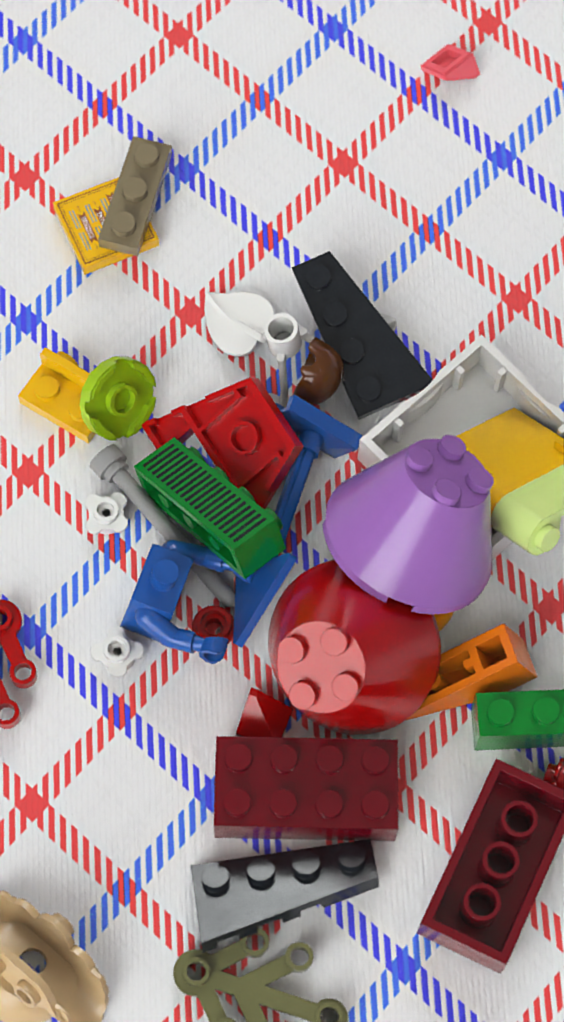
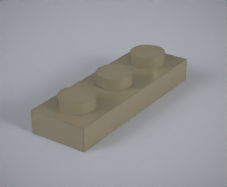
[98,136,172,256]

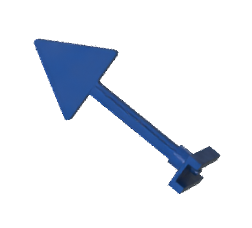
[233,395,362,647]

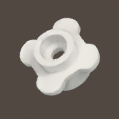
[84,492,128,535]
[91,626,144,678]

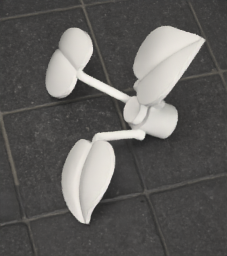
[204,292,397,408]

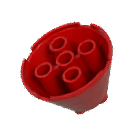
[268,559,441,735]

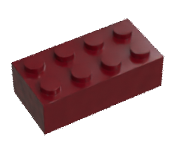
[214,736,398,841]
[417,759,564,974]

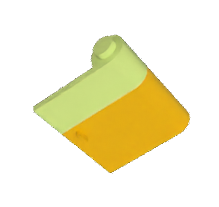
[456,407,564,556]

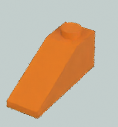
[405,623,537,721]

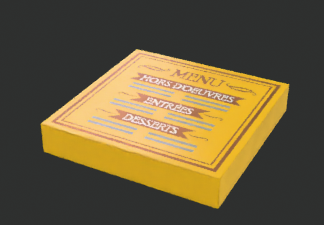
[53,177,159,275]

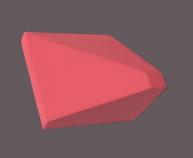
[421,44,480,81]

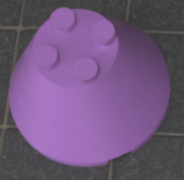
[323,435,494,614]

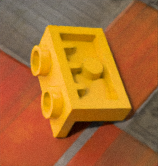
[18,348,96,444]

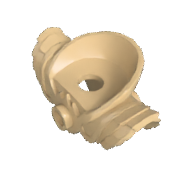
[0,891,109,1022]

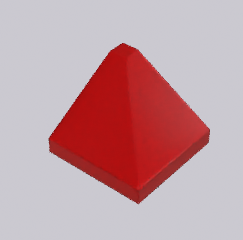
[236,687,293,737]

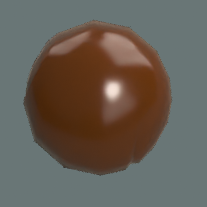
[293,337,344,406]

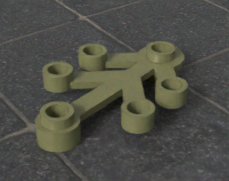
[173,927,348,1022]

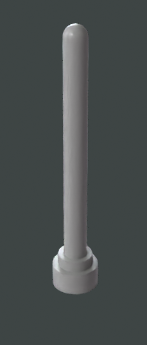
[90,444,235,607]

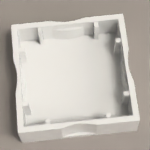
[357,335,564,561]

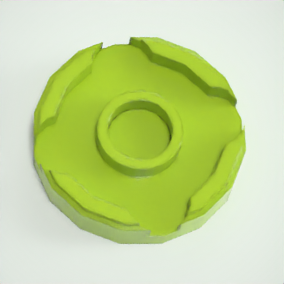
[79,356,156,441]

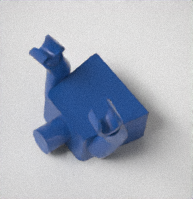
[120,540,255,664]

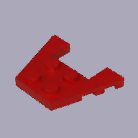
[141,377,304,509]

